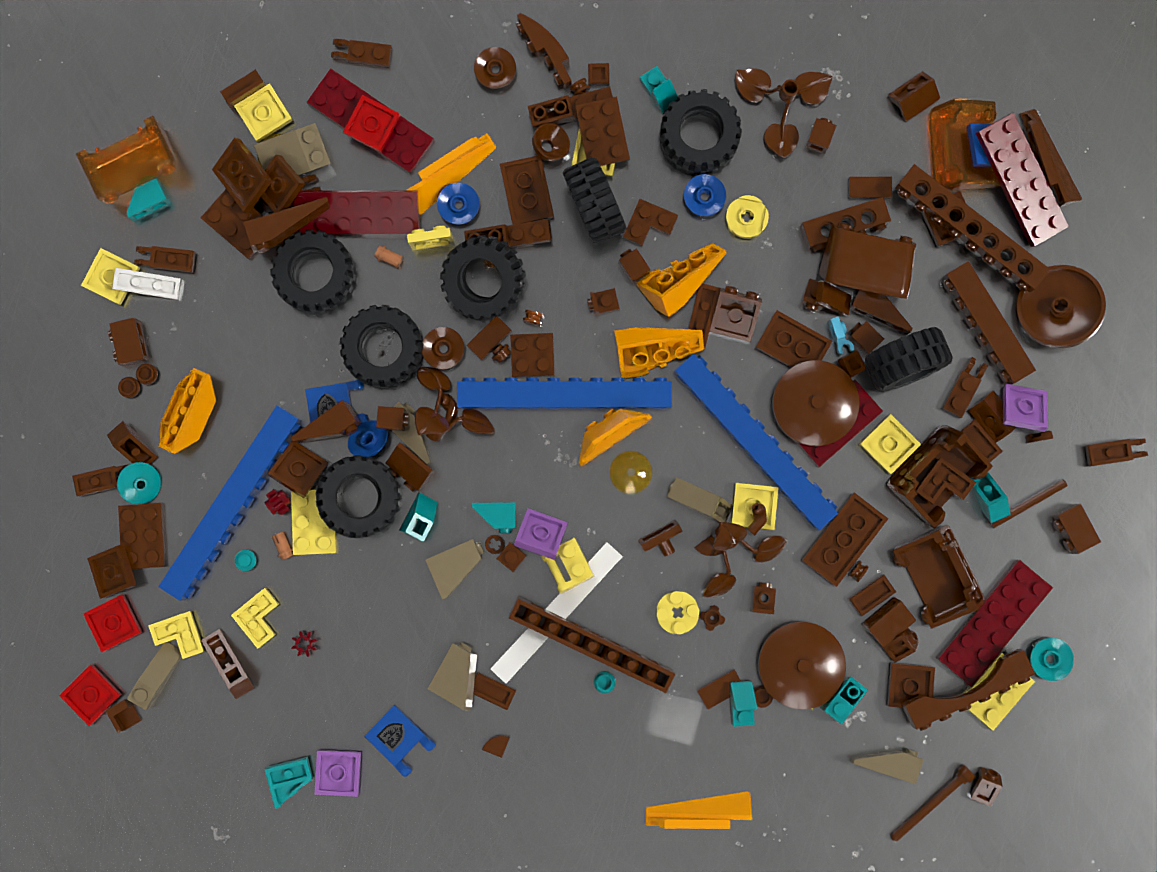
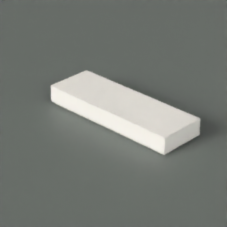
[112,268,181,300]

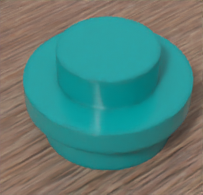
[235,550,257,571]
[594,672,615,693]

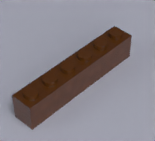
[942,261,1036,385]

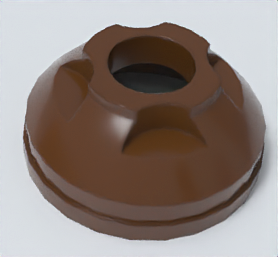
[532,123,570,161]

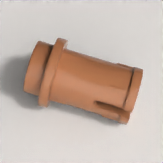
[374,245,403,268]
[271,532,293,560]

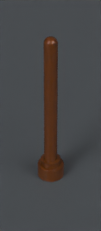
[891,764,976,842]

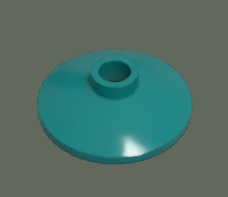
[117,462,161,505]
[1030,638,1074,681]

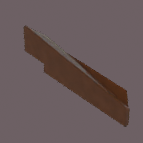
[1019,109,1082,207]

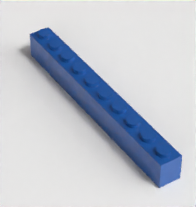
[674,354,839,531]
[457,378,672,409]
[158,406,302,601]

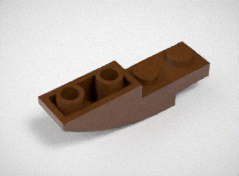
[516,13,572,90]
[528,86,613,127]
[464,219,552,249]

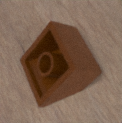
[386,442,436,492]

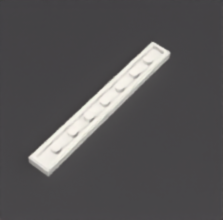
[491,543,623,683]

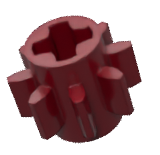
[264,489,291,515]
[291,631,319,657]

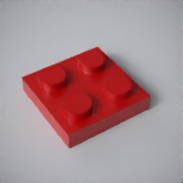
[343,95,401,153]
[83,594,143,652]
[59,664,122,726]

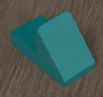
[639,66,678,114]
[730,681,757,727]

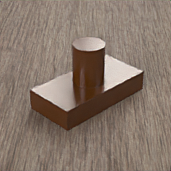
[638,520,683,557]

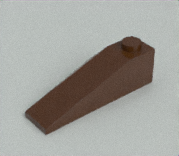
[243,197,330,253]

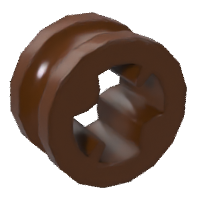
[569,78,591,96]
[485,535,505,554]
[848,560,869,582]

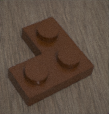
[623,199,678,246]
[916,457,976,505]

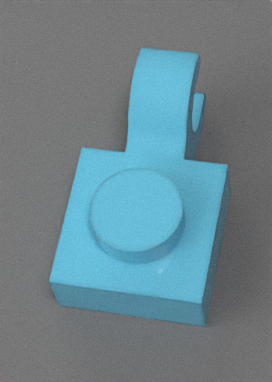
[827,316,854,355]

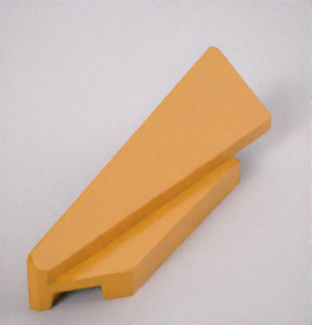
[407,133,496,215]
[645,791,752,829]

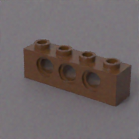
[800,197,891,251]

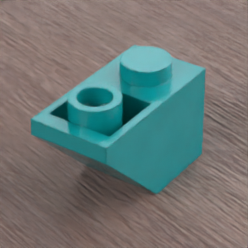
[399,492,438,542]
[821,676,868,724]

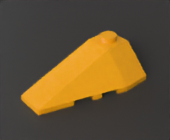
[614,327,704,379]

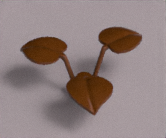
[735,68,833,158]
[415,367,495,441]
[702,522,787,598]

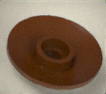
[474,47,516,89]
[422,327,464,369]

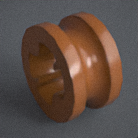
[523,310,544,325]

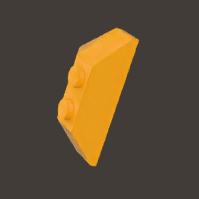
[158,368,216,454]
[579,408,652,467]

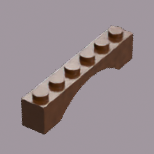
[901,649,1035,731]

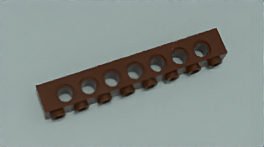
[895,164,1051,293]
[509,596,675,693]

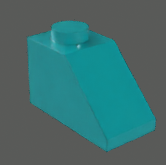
[126,176,171,222]
[971,472,1011,523]
[472,502,516,533]

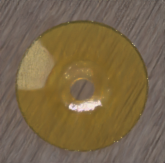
[610,451,652,494]

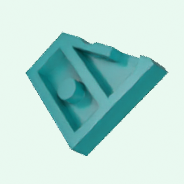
[264,757,313,809]

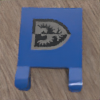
[305,380,369,423]
[364,705,436,777]

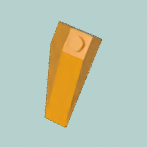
[636,243,726,317]

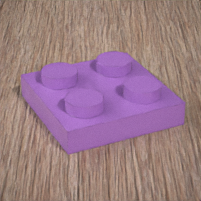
[1003,384,1048,432]
[514,508,568,560]
[314,750,361,797]

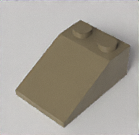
[254,123,331,175]

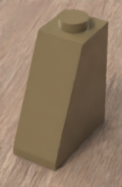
[667,477,733,523]
[425,539,484,600]
[428,642,477,711]

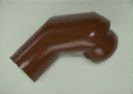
[440,394,458,424]
[747,503,767,536]

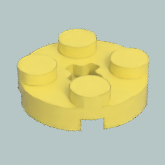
[726,195,769,239]
[656,591,699,634]

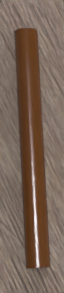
[989,479,1068,529]

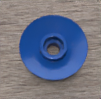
[684,174,726,216]
[437,183,480,225]
[348,420,388,457]

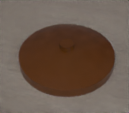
[1017,265,1106,348]
[772,360,859,446]
[758,622,846,709]

